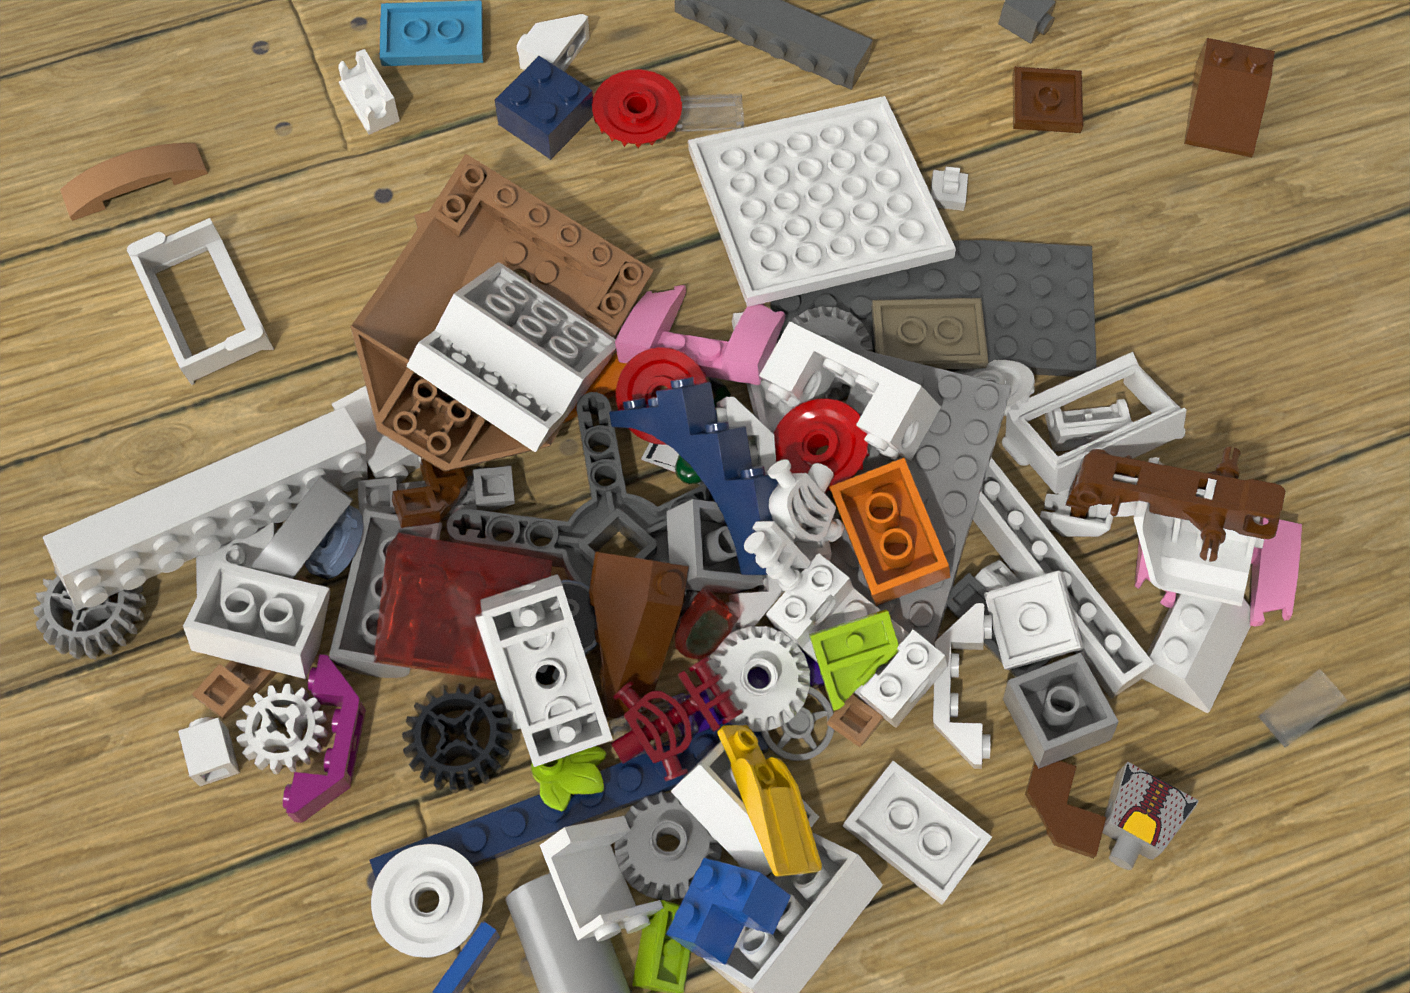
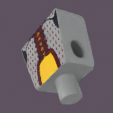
[1103,762,1199,870]

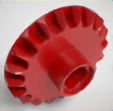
[592,69,682,149]
[616,347,707,445]
[773,399,869,494]

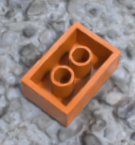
[830,458,951,606]

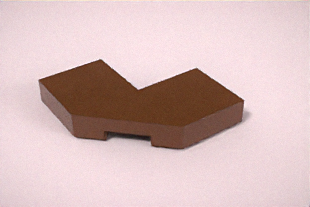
[392,459,468,528]
[1025,761,1106,859]

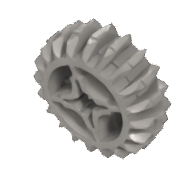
[33,567,146,660]

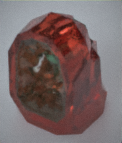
[675,588,739,659]

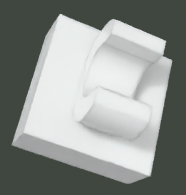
[930,166,968,211]

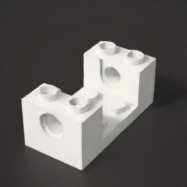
[759,322,941,461]
[766,553,948,728]
[480,574,613,767]

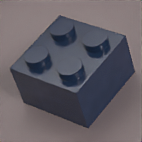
[495,56,593,160]

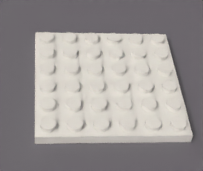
[688,96,956,307]

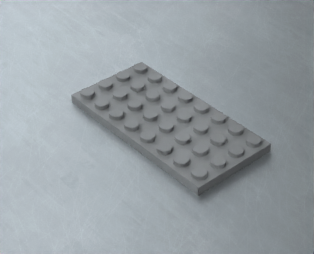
[774,350,1011,647]

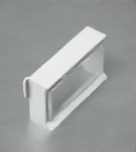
[127,218,274,385]
[1002,352,1187,494]

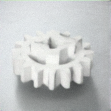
[236,684,328,774]

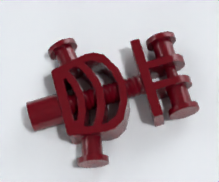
[611,656,744,782]

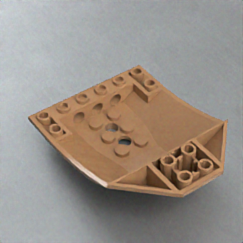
[350,154,654,472]

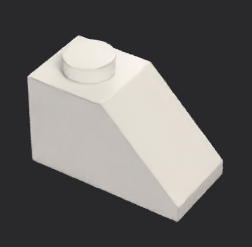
[517,14,589,72]

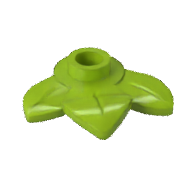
[531,746,606,811]

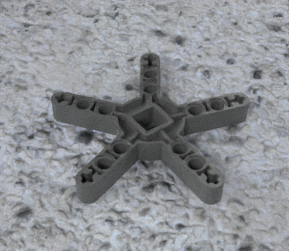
[447,392,738,685]

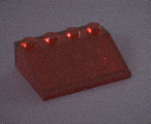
[374,533,552,681]

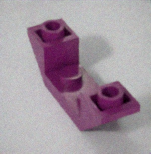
[283,654,366,823]

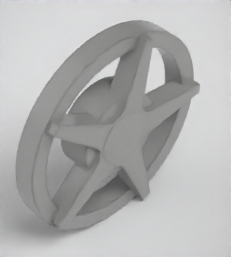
[761,687,834,761]

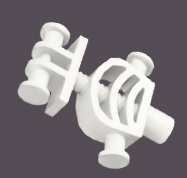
[744,459,844,591]

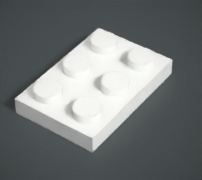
[843,761,992,905]

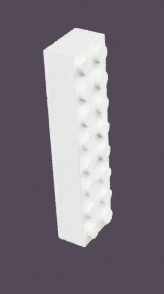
[42,407,368,611]

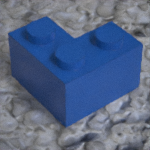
[666,858,791,965]

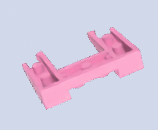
[615,285,785,385]
[1135,517,1302,627]

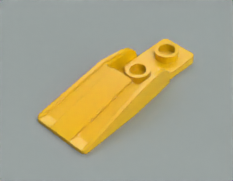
[717,725,822,877]

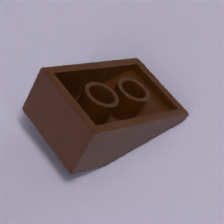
[1184,38,1275,158]

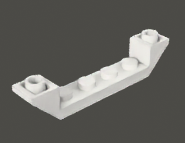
[715,397,784,630]

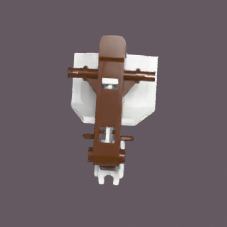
[1040,447,1285,606]

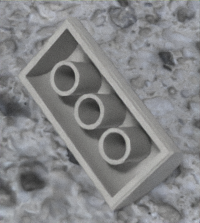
[329,509,442,678]
[505,873,631,993]

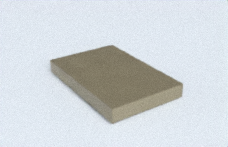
[871,298,988,369]

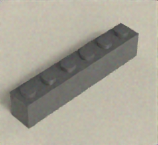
[675,0,873,90]

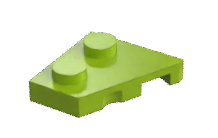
[809,609,899,711]

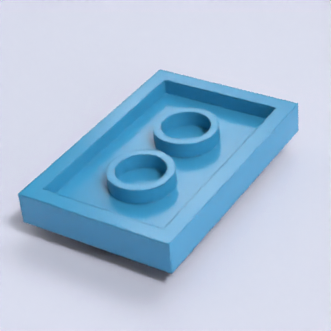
[380,0,483,66]

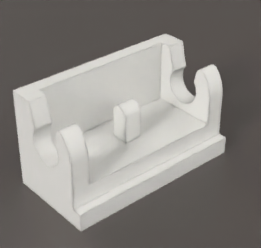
[338,49,400,135]
[1045,399,1133,452]

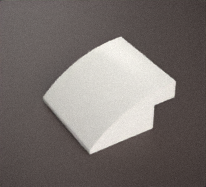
[406,262,616,452]

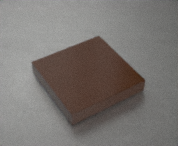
[1012,66,1083,133]

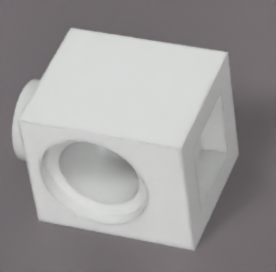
[178,717,240,786]

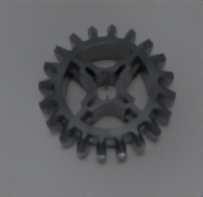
[402,682,513,793]

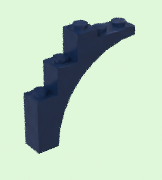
[609,377,794,575]

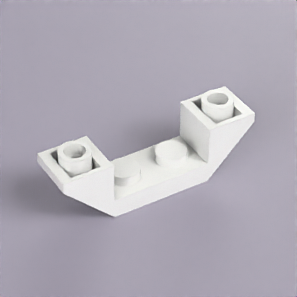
[933,603,992,769]

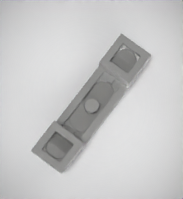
[358,466,515,520]
[250,476,353,579]

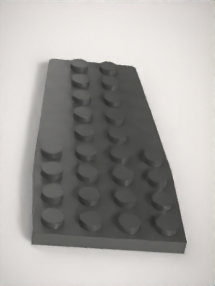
[770,240,1097,377]

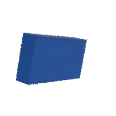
[432,922,500,993]

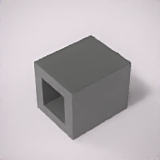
[998,0,1056,44]

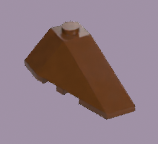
[589,552,688,721]

